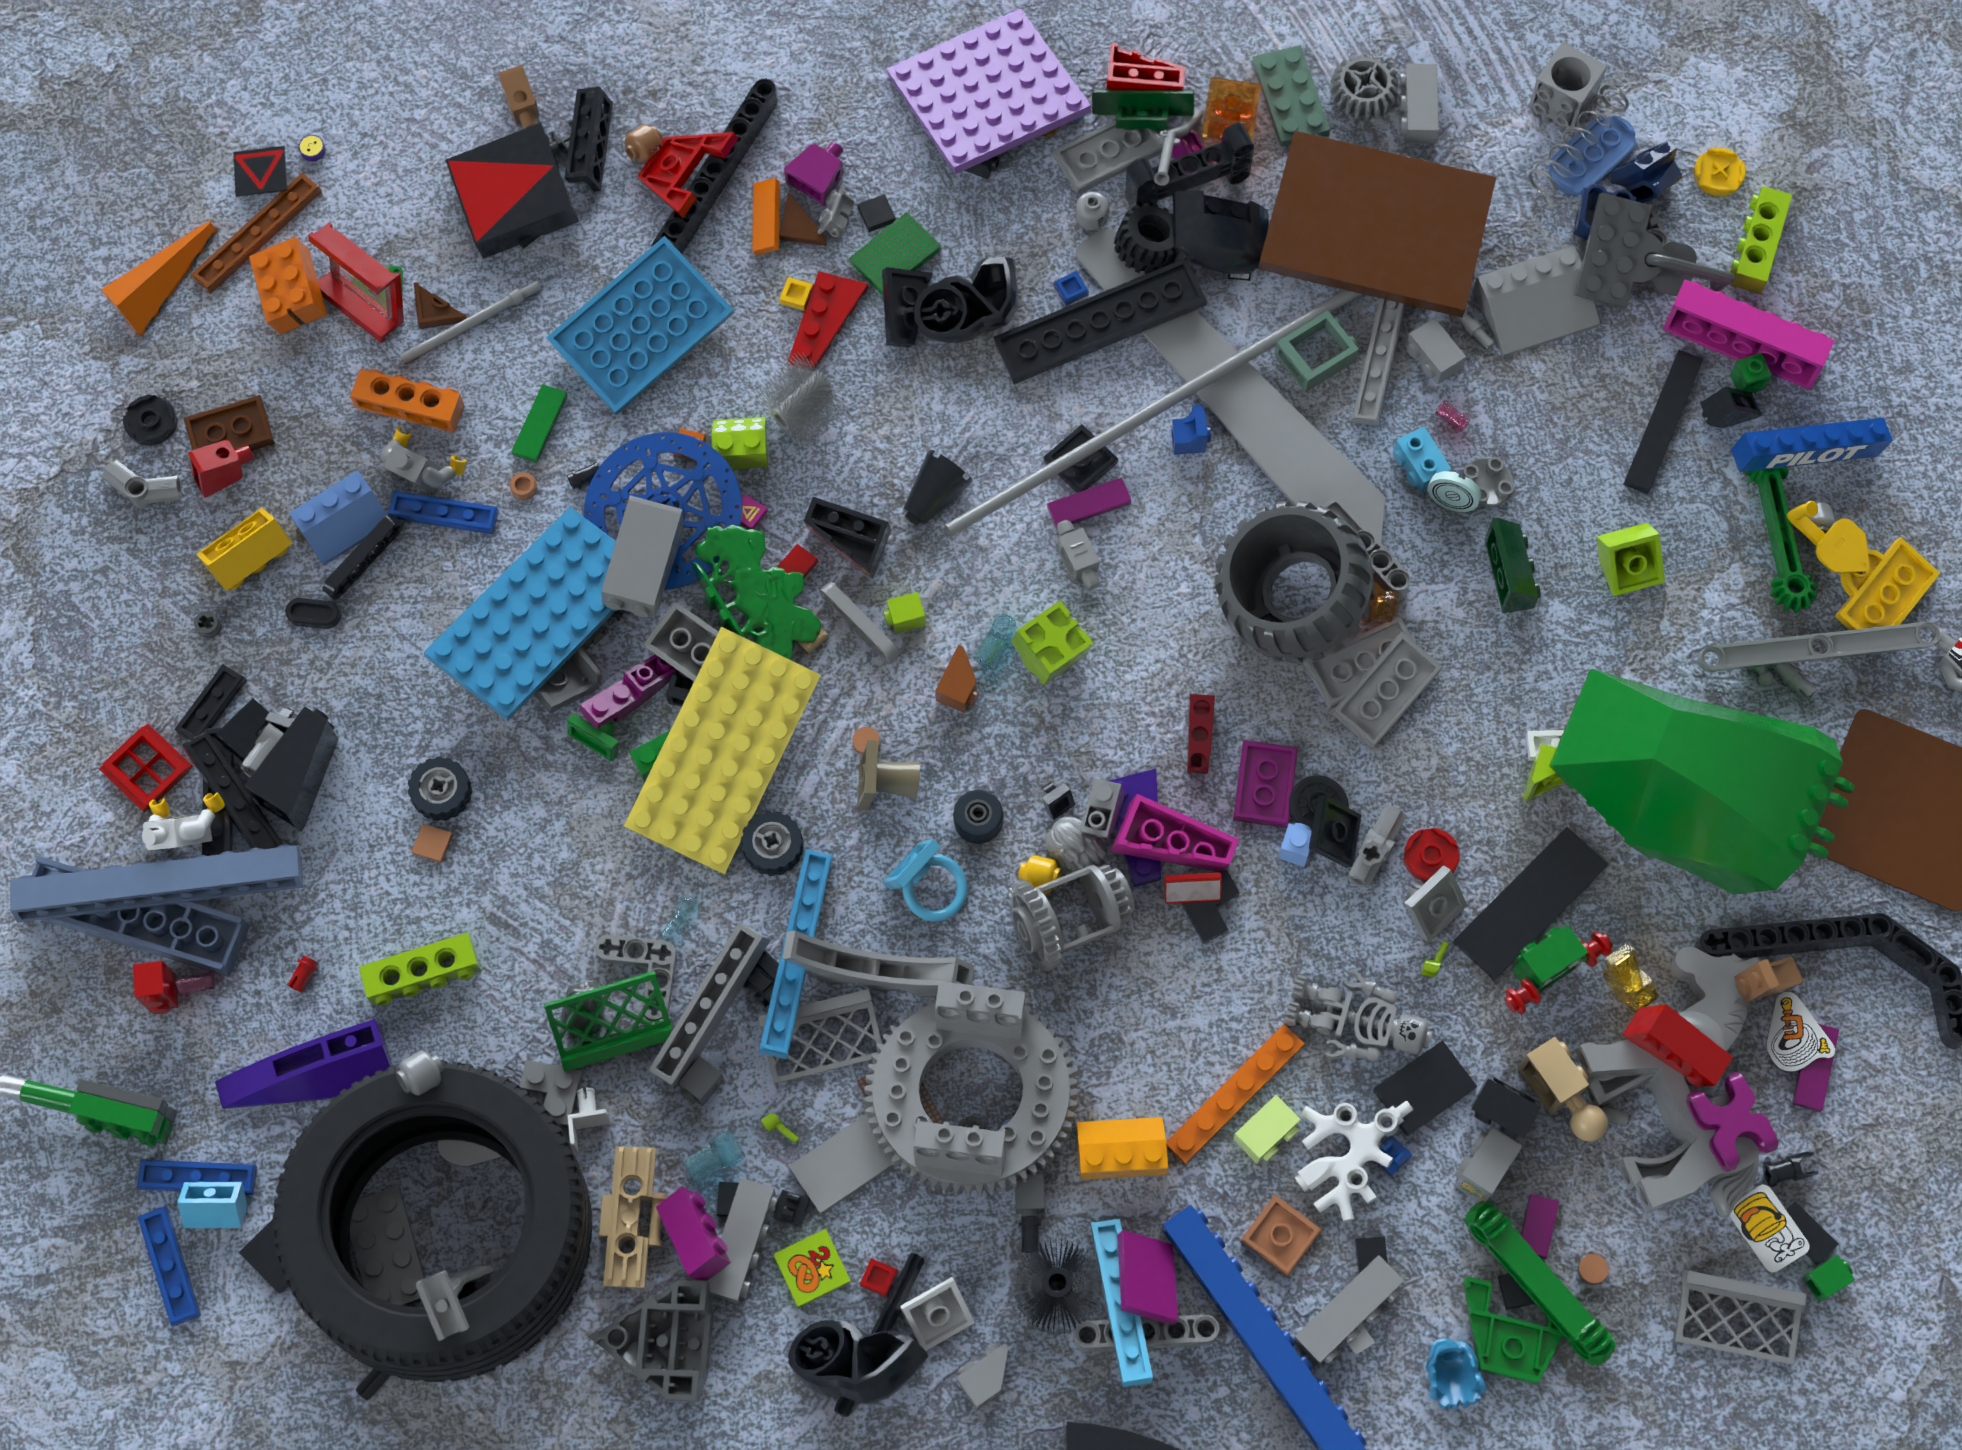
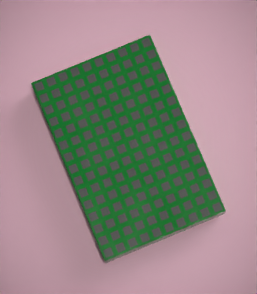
[849,212,941,295]

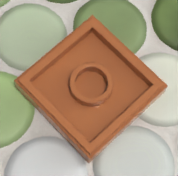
[1240,1195,1322,1277]

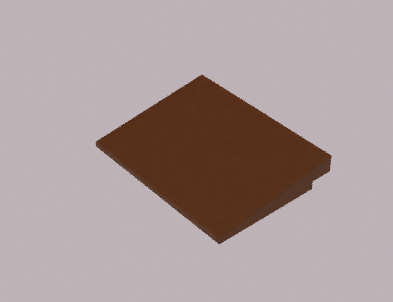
[1258,130,1496,318]

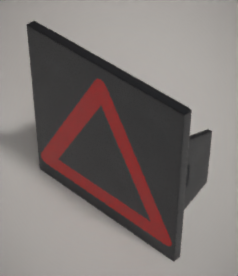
[233,146,287,197]

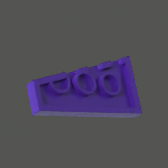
[1109,768,1161,887]

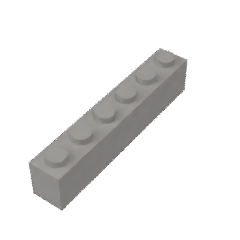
[649,922,771,1087]

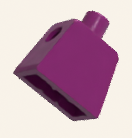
[784,142,843,206]

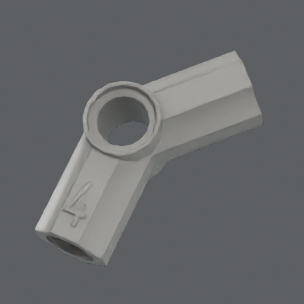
[101,460,182,509]

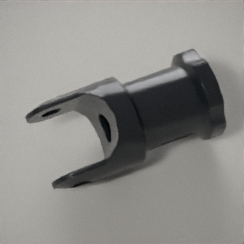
[1762,1151,1818,1187]

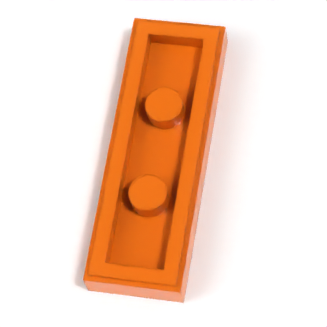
[752,178,780,256]

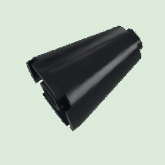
[903,449,973,526]

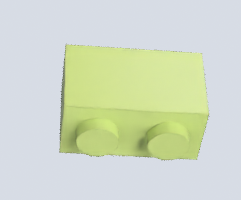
[1233,1095,1301,1164]

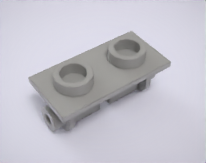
[818,184,854,237]

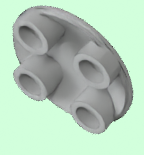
[1461,457,1514,507]

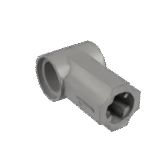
[240,723,284,777]

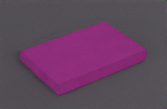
[1233,740,1298,828]
[1117,1230,1178,1325]

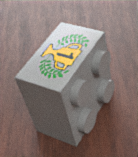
[1454,1126,1522,1203]

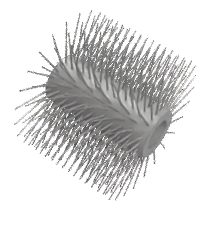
[754,352,850,449]

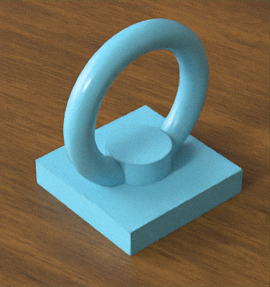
[882,839,968,922]

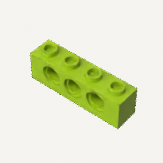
[1730,186,1792,294]
[359,932,481,1006]

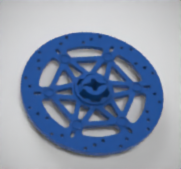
[584,432,743,590]

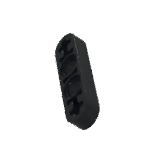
[322,514,403,600]

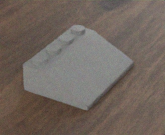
[1473,245,1600,357]

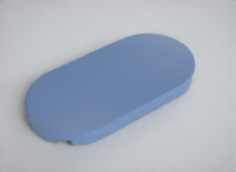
[1549,116,1636,195]

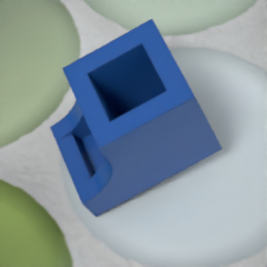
[1171,405,1211,455]

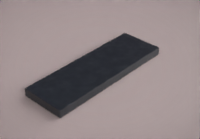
[1453,827,1609,981]

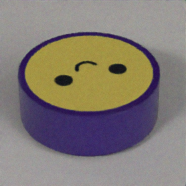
[298,135,326,162]

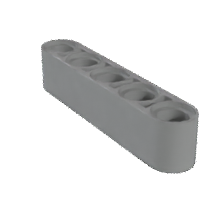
[1074,1315,1219,1352]

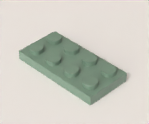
[1252,45,1330,147]

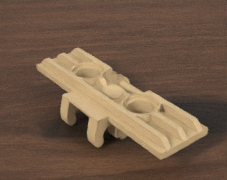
[598,1146,667,1288]

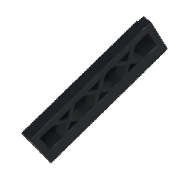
[564,86,613,192]

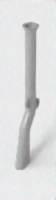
[1154,109,1203,186]

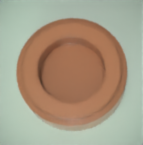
[510,472,537,501]
[852,727,880,755]
[1577,1254,1609,1285]

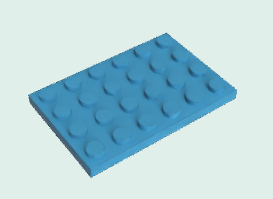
[546,236,734,415]

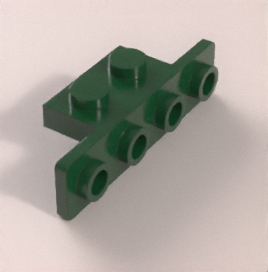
[1092,90,1194,131]

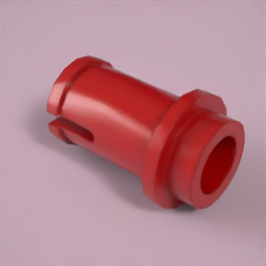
[287,955,318,993]

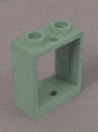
[1275,310,1359,393]

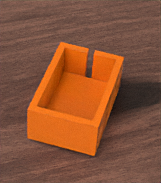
[249,236,327,335]

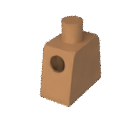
[498,65,540,129]

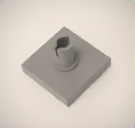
[1404,865,1468,943]

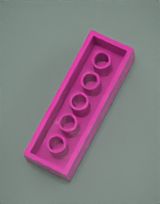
[1662,280,1835,390]

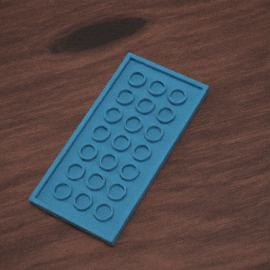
[424,507,616,721]

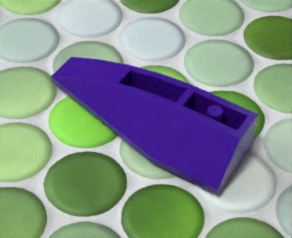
[215,1019,392,1109]

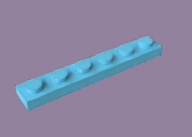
[1091,1219,1153,1387]

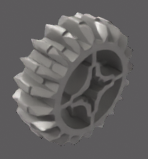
[1330,53,1399,120]

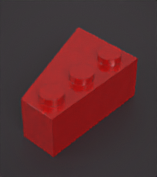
[1106,42,1185,91]
[1622,1004,1733,1087]

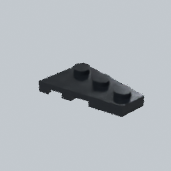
[882,267,933,348]

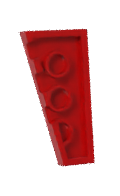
[788,271,869,372]

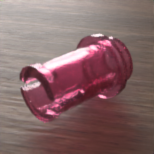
[1435,400,1470,432]
[176,971,215,997]

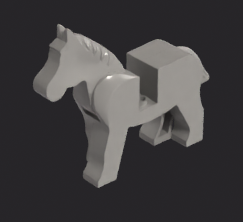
[1576,946,1761,1218]

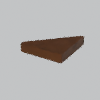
[779,194,827,246]
[413,282,467,329]

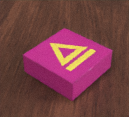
[731,494,768,529]

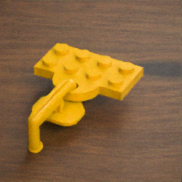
[1787,501,1940,630]

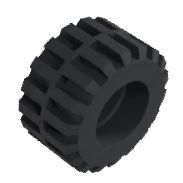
[1114,203,1178,274]

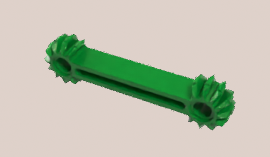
[1743,467,1818,614]
[1465,1200,1616,1366]

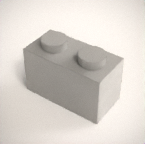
[1406,318,1466,384]

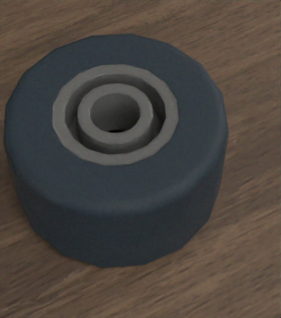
[953,790,1003,844]

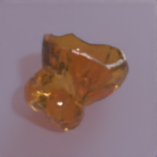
[1362,580,1400,623]

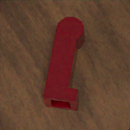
[1187,694,1215,774]

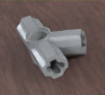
[1347,805,1407,889]

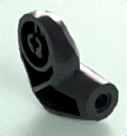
[914,257,1018,343]
[788,1320,929,1404]

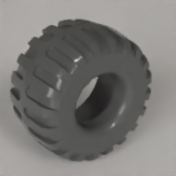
[1214,501,1376,663]

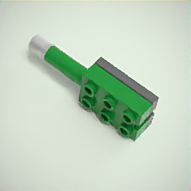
[0,1074,177,1147]

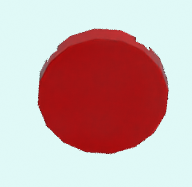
[1403,828,1460,883]

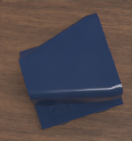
[1611,141,1682,203]
[1573,185,1636,241]

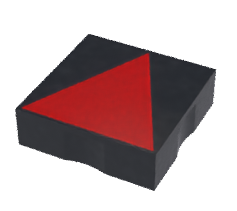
[445,123,579,259]

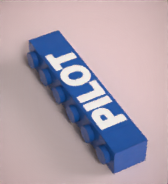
[1731,418,1893,472]

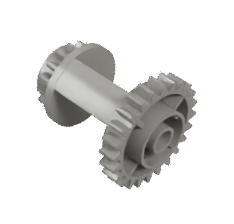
[1008,865,1135,971]

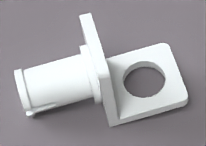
[568,1088,610,1156]

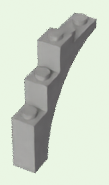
[782,931,974,997]

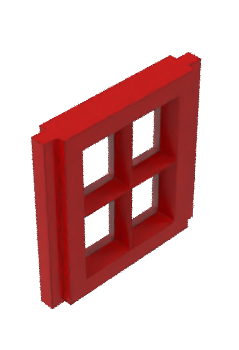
[99,723,193,812]

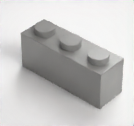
[1399,63,1439,144]

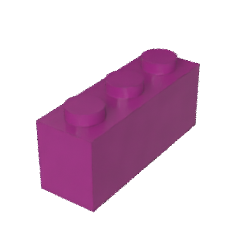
[656,1186,731,1281]

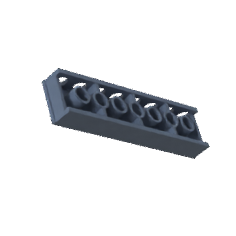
[31,856,250,977]

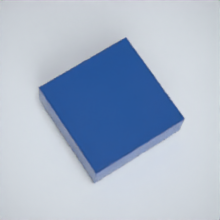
[1054,271,1089,306]

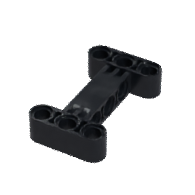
[1125,123,1254,210]

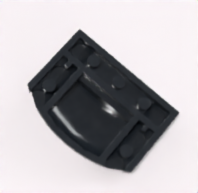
[1173,190,1269,274]

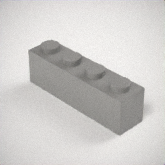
[708,1178,779,1304]
[1294,1255,1404,1366]

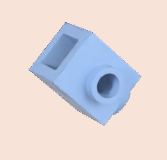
[1278,823,1312,867]

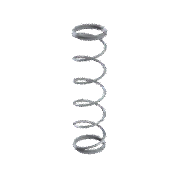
[1528,85,1629,196]

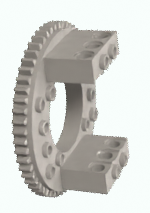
[864,981,1078,1197]

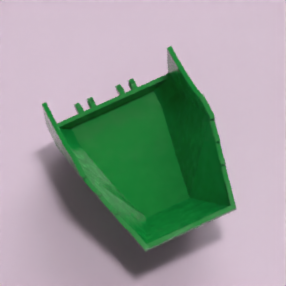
[1549,669,1855,895]

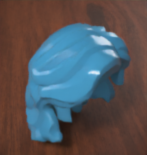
[1426,1338,1487,1409]

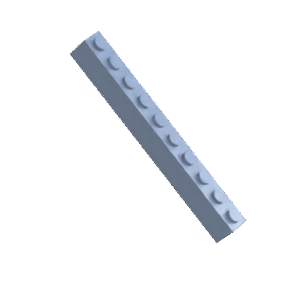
[10,844,303,923]

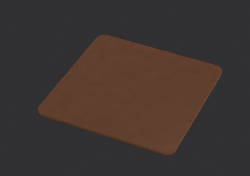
[1812,709,1962,912]

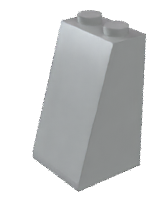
[601,496,683,618]

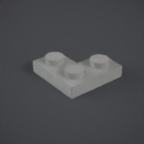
[520,1060,583,1127]

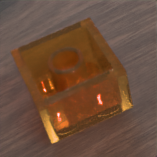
[1202,77,1262,142]

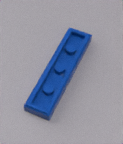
[387,491,499,534]
[136,1159,257,1195]
[137,1206,201,1327]

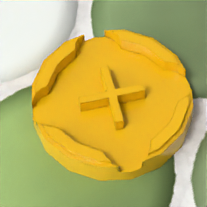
[1693,148,1746,196]

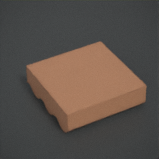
[411,824,453,863]

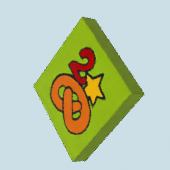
[773,1229,851,1308]

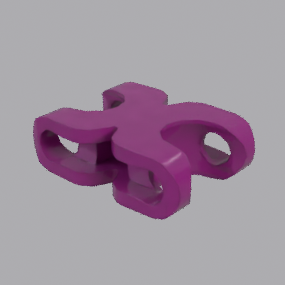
[1686,1072,1778,1172]

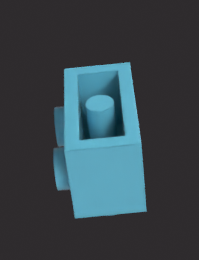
[1393,426,1451,494]
[177,1182,248,1228]

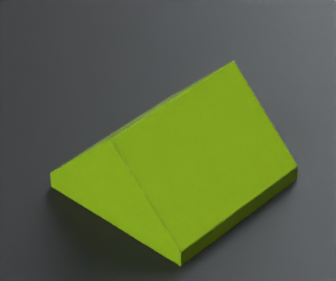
[1523,744,1565,802]

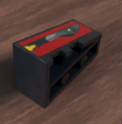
[804,497,891,579]

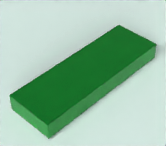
[511,384,568,463]

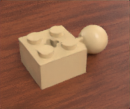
[1518,1037,1608,1142]

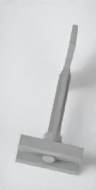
[415,1265,494,1341]

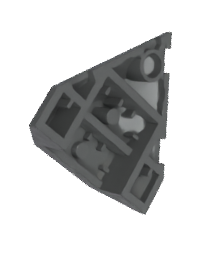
[588,1280,714,1402]

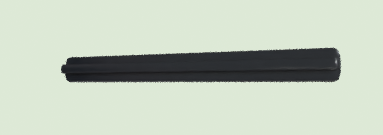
[834,1253,924,1417]

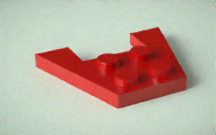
[637,132,738,218]

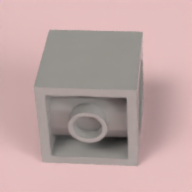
[1529,42,1607,130]

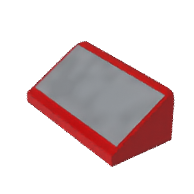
[1164,872,1222,904]

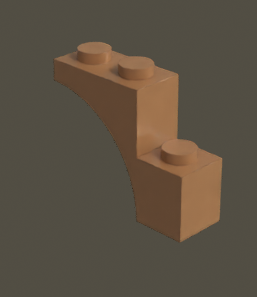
[1734,956,1804,1003]

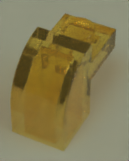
[1602,943,1658,1013]

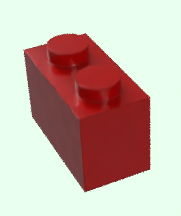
[133,960,178,1014]

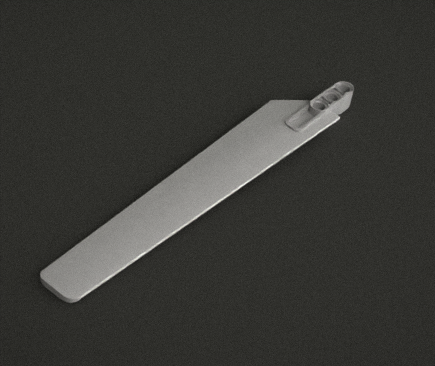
[1076,229,1411,602]

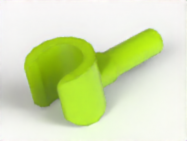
[1421,941,1449,977]
[761,1113,799,1143]

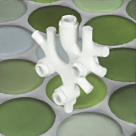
[1295,1100,1413,1222]

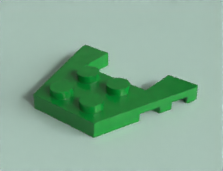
[1463,1276,1563,1385]

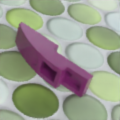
[579,654,680,729]

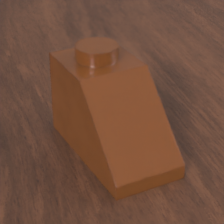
[935,645,979,713]

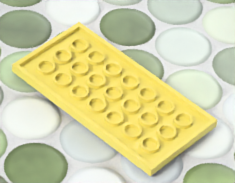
[624,627,821,875]

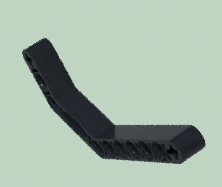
[1694,913,1962,1049]

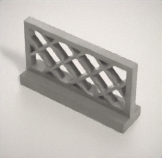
[758,989,882,1084]
[1674,1271,1806,1365]

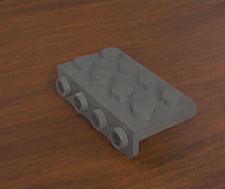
[534,646,602,713]

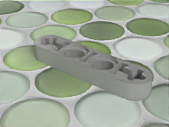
[819,581,900,664]

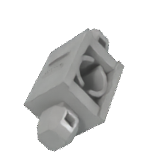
[1057,520,1100,590]

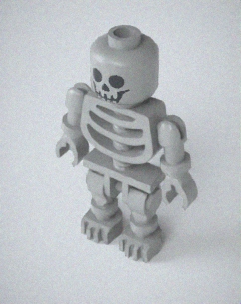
[1284,970,1433,1062]

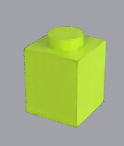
[883,592,926,634]

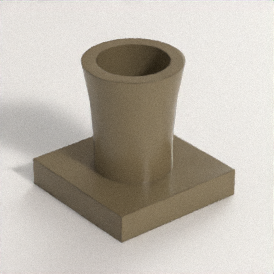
[857,740,920,811]

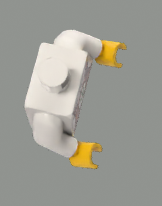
[142,792,225,850]

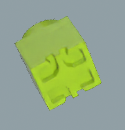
[1011,600,1094,685]

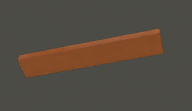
[191,173,322,294]

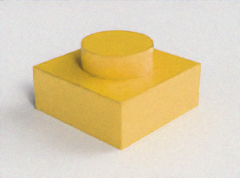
[779,277,813,311]

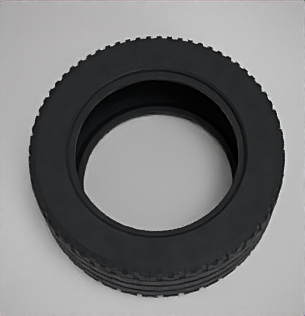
[273,1060,592,1382]

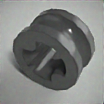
[194,611,221,638]

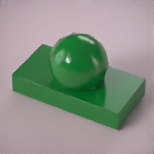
[567,713,618,762]

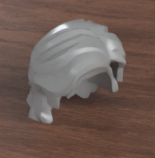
[1045,817,1107,875]

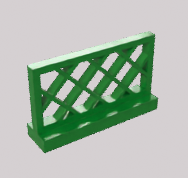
[544,971,673,1072]

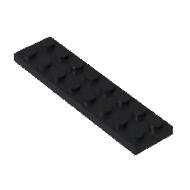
[993,258,1207,384]

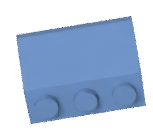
[289,470,387,566]

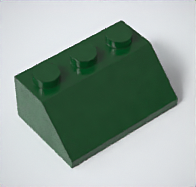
[1484,518,1541,613]

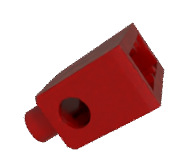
[188,440,254,498]

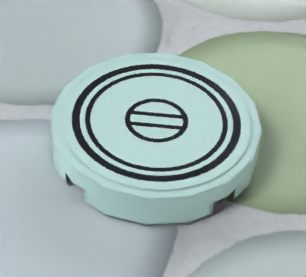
[1427,471,1482,512]

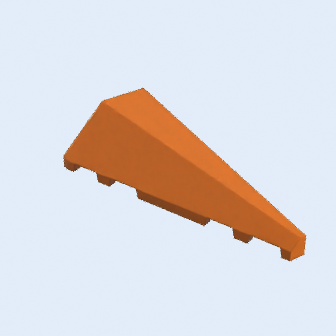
[101,221,217,337]

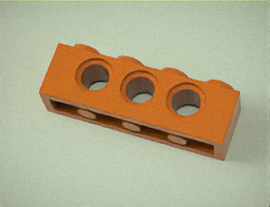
[350,369,465,433]

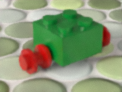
[1504,925,1613,1015]

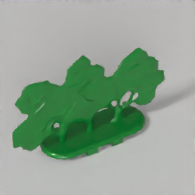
[692,524,821,660]

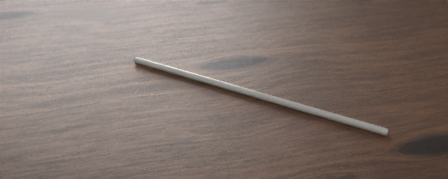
[944,290,1363,537]

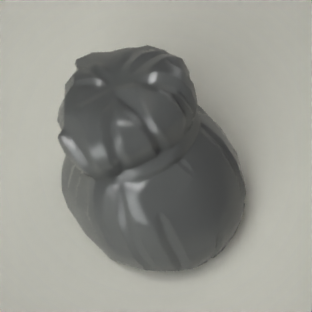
[561,981,605,1037]

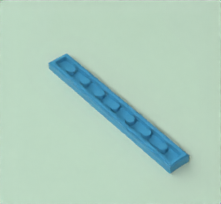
[758,849,833,1059]

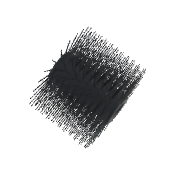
[1013,1238,1102,1334]

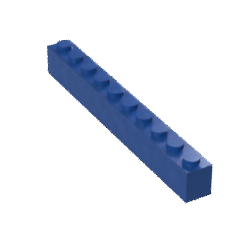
[1161,1205,1367,1450]

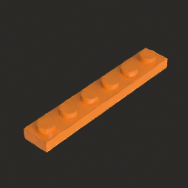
[1166,1024,1305,1165]

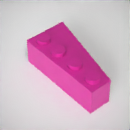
[1110,794,1240,872]

